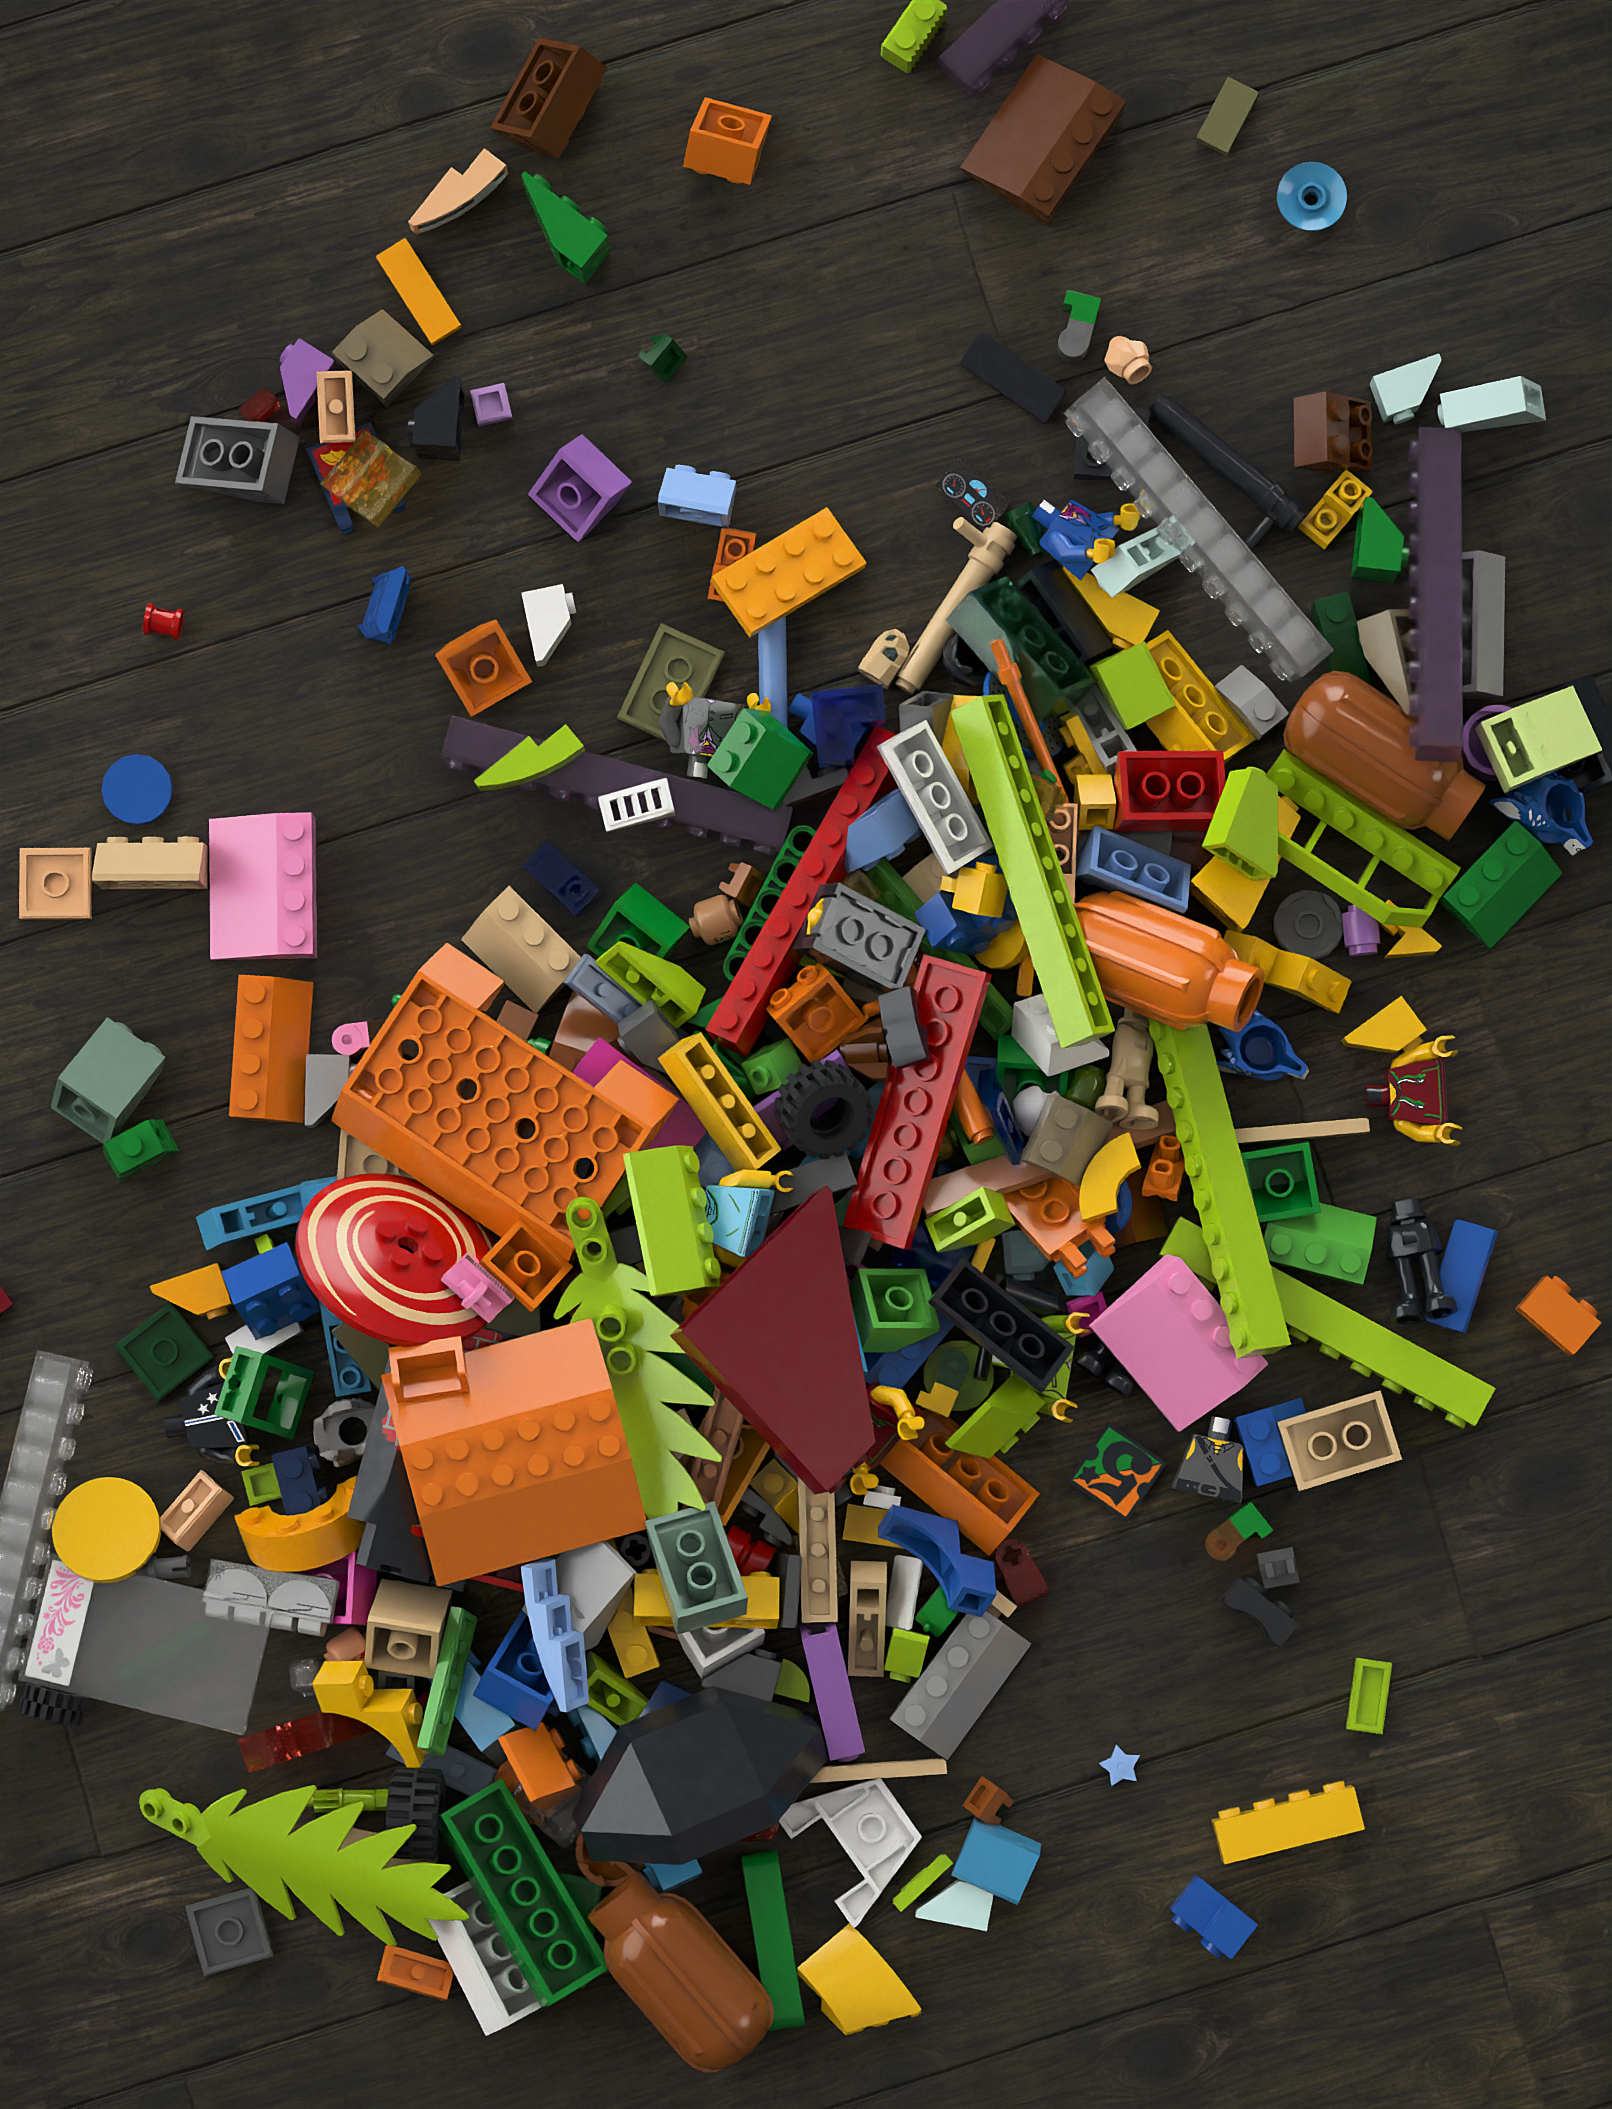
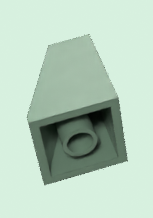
[50,1017,166,1143]

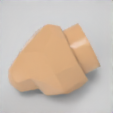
[1104,336,1152,384]

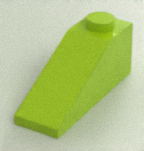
[595,941,706,1029]

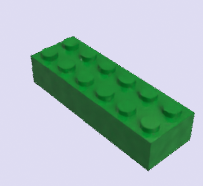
[438,1778,609,2007]

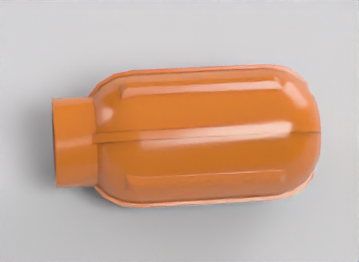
[1073,890,1265,1033]

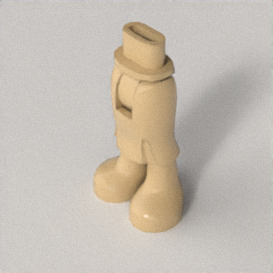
[1095,1008,1159,1130]

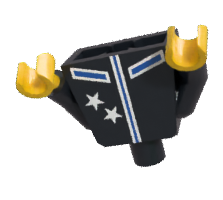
[164,1357,259,1466]

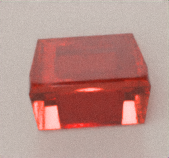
[238,388,280,422]

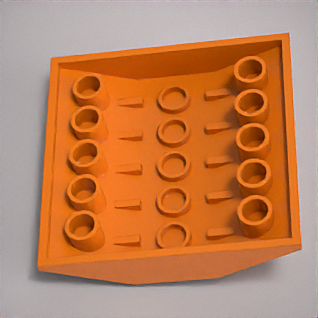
[381,1318,646,1587]

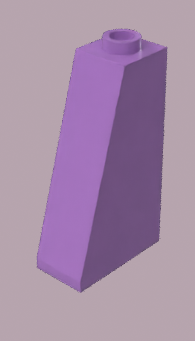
[798,1617,865,1762]

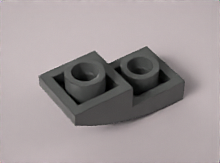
[738,1487,793,1548]

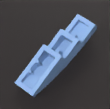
[521,1558,589,1712]

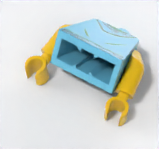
[704,1169,794,1268]

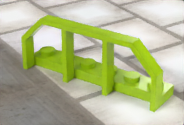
[1266,750,1461,928]

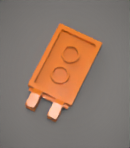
[1003,1177,1115,1279]

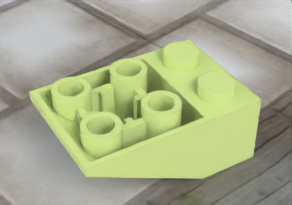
[1475,686,1602,793]

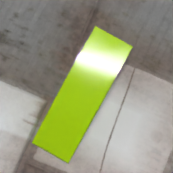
[474,724,585,791]

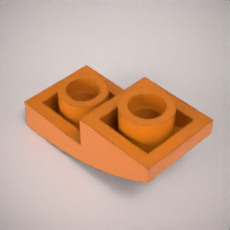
[708,527,757,602]

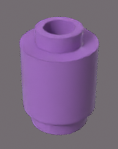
[1342,905,1381,956]

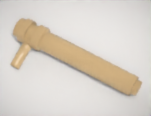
[895,517,1017,695]

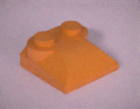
[435,619,532,717]

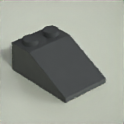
[175,416,300,504]

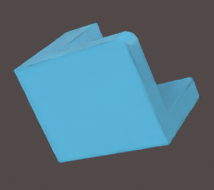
[1054,1241,1114,1296]

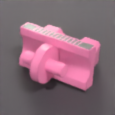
[441,1253,515,1323]

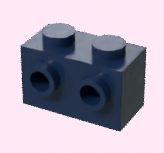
[271,1446,330,1516]

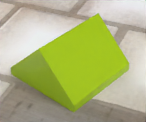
[1089,641,1176,730]

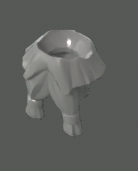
[313,1398,376,1467]

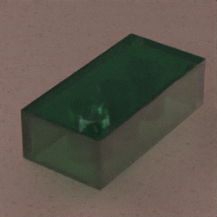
[946,576,1098,724]

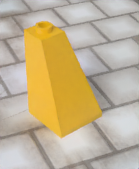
[1189,795,1301,933]

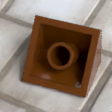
[1112,1167,1169,1249]

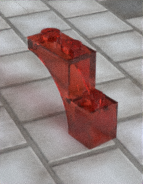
[237,1711,375,1773]

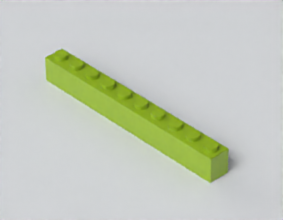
[951,694,1115,1048]
[1148,1017,1291,1359]
[1158,1216,1496,1429]

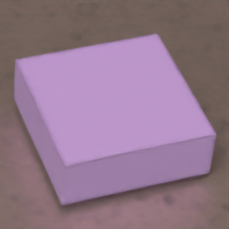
[470,383,513,426]

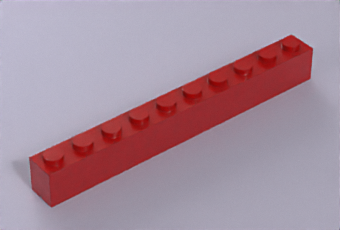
[705,726,898,1058]

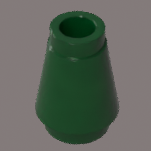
[1006,501,1045,556]

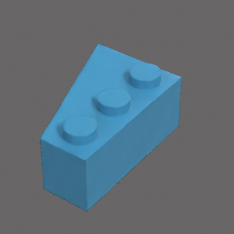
[427,1649,524,1766]

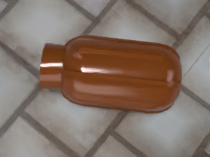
[1283,671,1486,841]
[588,1872,774,2072]

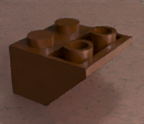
[1293,391,1373,472]

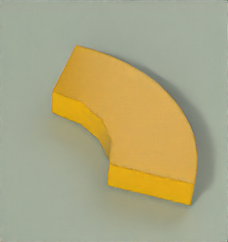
[1079,1132,1141,1223]

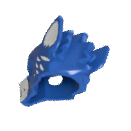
[1489,772,1593,856]
[1216,1009,1309,1081]

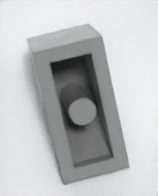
[1214,665,1289,741]
[304,1054,357,1128]

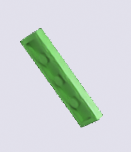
[417,1606,477,1757]

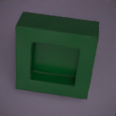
[639,333,688,383]

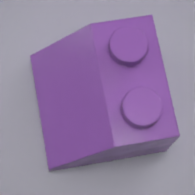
[528,434,632,542]

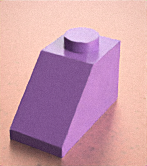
[279,338,337,426]

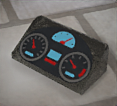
[935,457,1011,531]

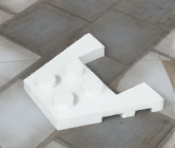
[779,1778,922,1928]

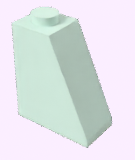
[1438,376,1546,433]

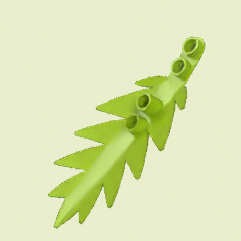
[553,1197,722,1520]
[139,1785,469,1946]

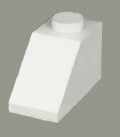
[521,584,576,667]

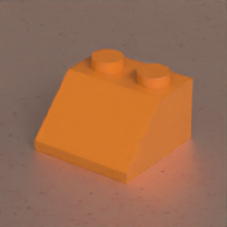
[683,97,772,185]
[478,1218,573,1312]
[498,1722,582,1811]

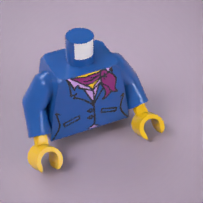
[1032,500,1140,580]

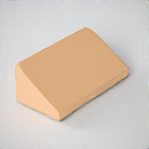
[316,371,355,443]
[160,1469,234,1551]

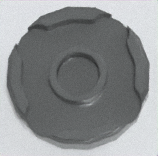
[1273,890,1343,960]

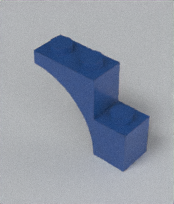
[878,1504,997,1617]

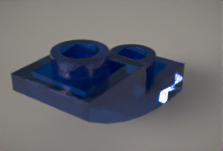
[522,840,600,916]

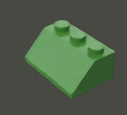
[1262,1203,1377,1286]

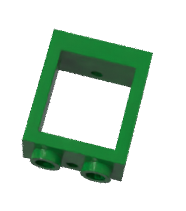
[214,1346,314,1440]

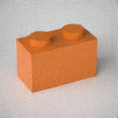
[1515,1276,1601,1356]

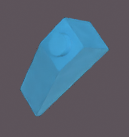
[196,1184,303,1251]

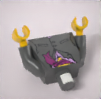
[659,682,772,779]

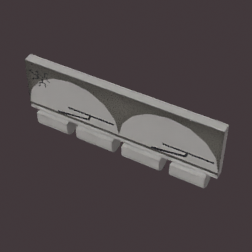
[203,1559,340,1637]

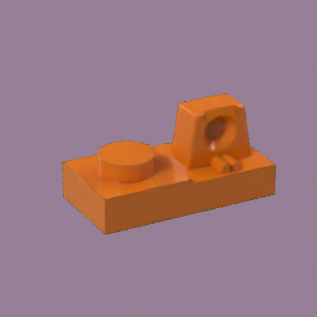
[377,1945,454,2001]

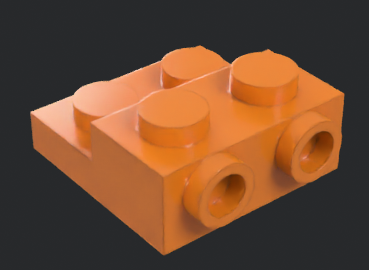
[765,963,868,1063]

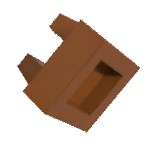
[719,862,767,909]
[962,1776,1014,1826]

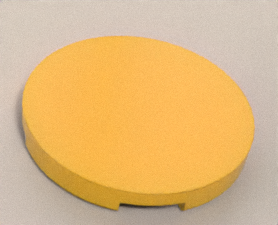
[52,1477,161,1584]

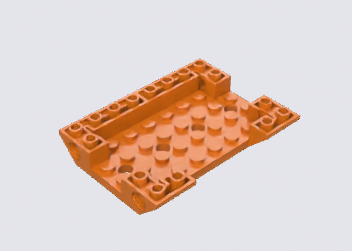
[331,943,680,1279]

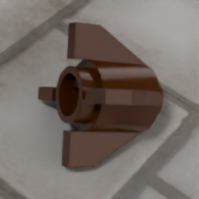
[840,1017,892,1082]

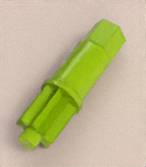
[307,1788,389,1813]

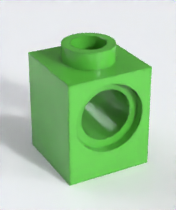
[741,1038,802,1095]

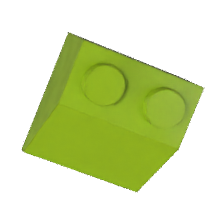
[945,1373,1045,1459]

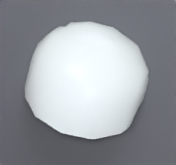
[1012,1086,1060,1137]

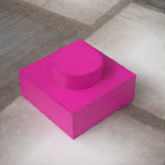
[1065,1291,1107,1338]

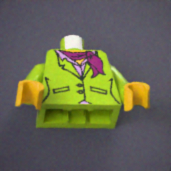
[991,1312,1090,1423]

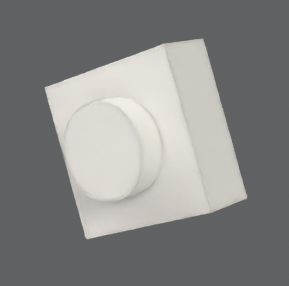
[863,1485,901,1509]

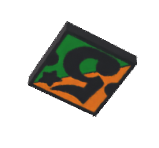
[1068,1422,1167,1522]

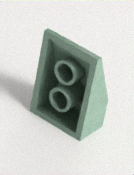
[645,1501,748,1635]

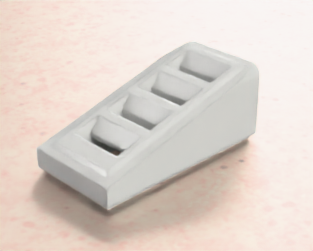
[598,778,675,832]

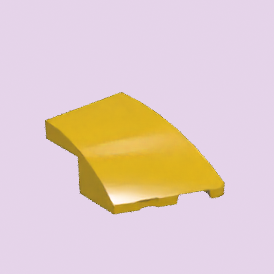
[797,1923,921,2035]

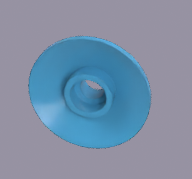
[1277,162,1347,231]

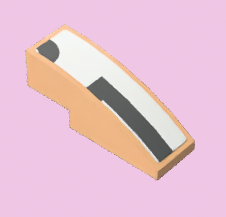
[408,149,508,234]

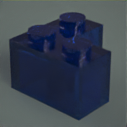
[811,684,886,769]

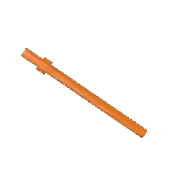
[989,638,1082,837]

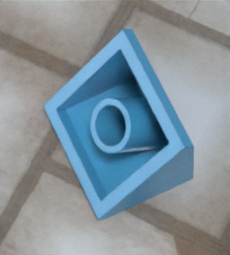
[951,1816,1041,1905]

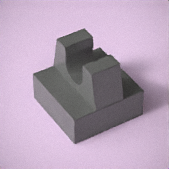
[1256,1547,1300,1589]

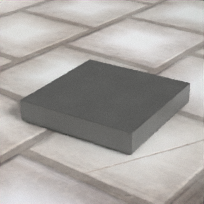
[773,1553,802,1628]
[185,1887,274,1976]

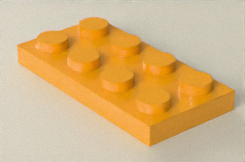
[710,507,867,637]

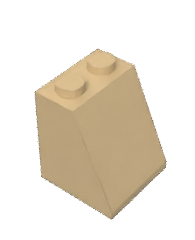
[364,1579,452,1679]

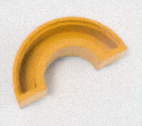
[235,1476,366,1572]

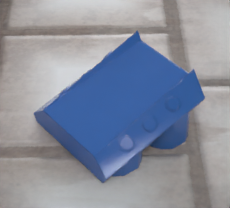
[357,566,412,644]

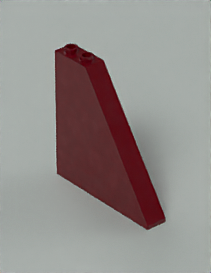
[670,1186,876,1495]

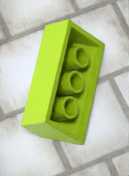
[623,1145,721,1296]

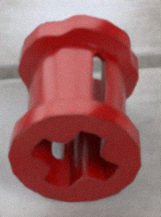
[143,603,184,640]

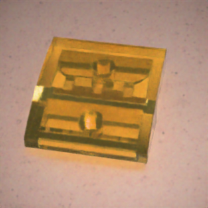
[320,430,422,527]

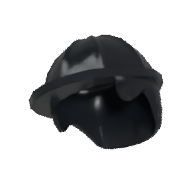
[942,626,998,688]

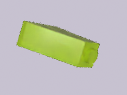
[1202,767,1278,881]

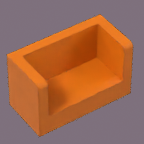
[388,1336,470,1403]

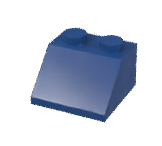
[1233,1398,1306,1487]

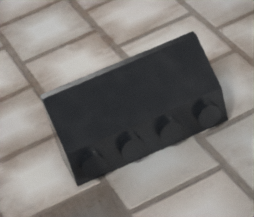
[928,1257,1075,1394]

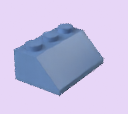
[1075,825,1191,915]

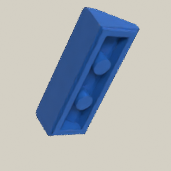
[1425,1219,1498,1333]

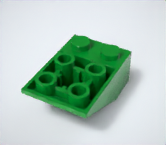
[522,171,611,285]

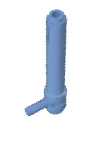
[758,616,788,729]

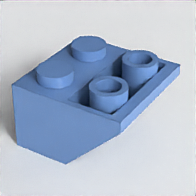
[844,788,923,873]

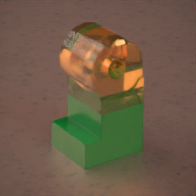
[1204,1501,1273,1561]

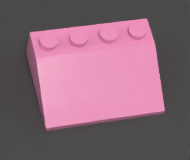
[209,812,317,960]
[1089,1254,1268,1432]

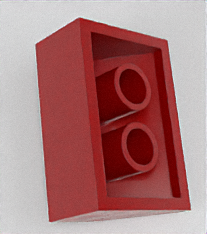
[1113,751,1226,832]

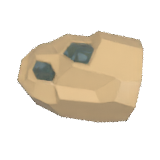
[858,629,909,689]

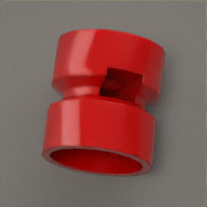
[726,1525,777,1576]

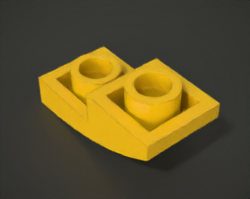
[1298,469,1373,550]

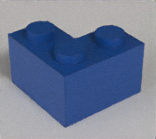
[914,888,1018,955]
[1169,1874,1258,1959]

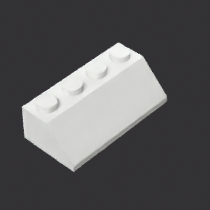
[877,720,994,874]
[428,1881,541,2036]

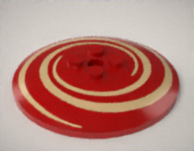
[295,1173,496,1347]

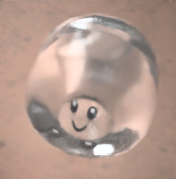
[289,1658,323,1696]

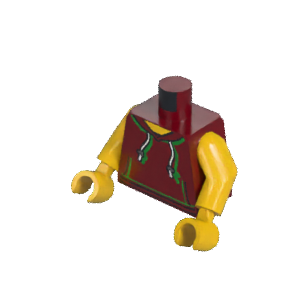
[1365,1035,1462,1146]
[850,1382,925,1495]

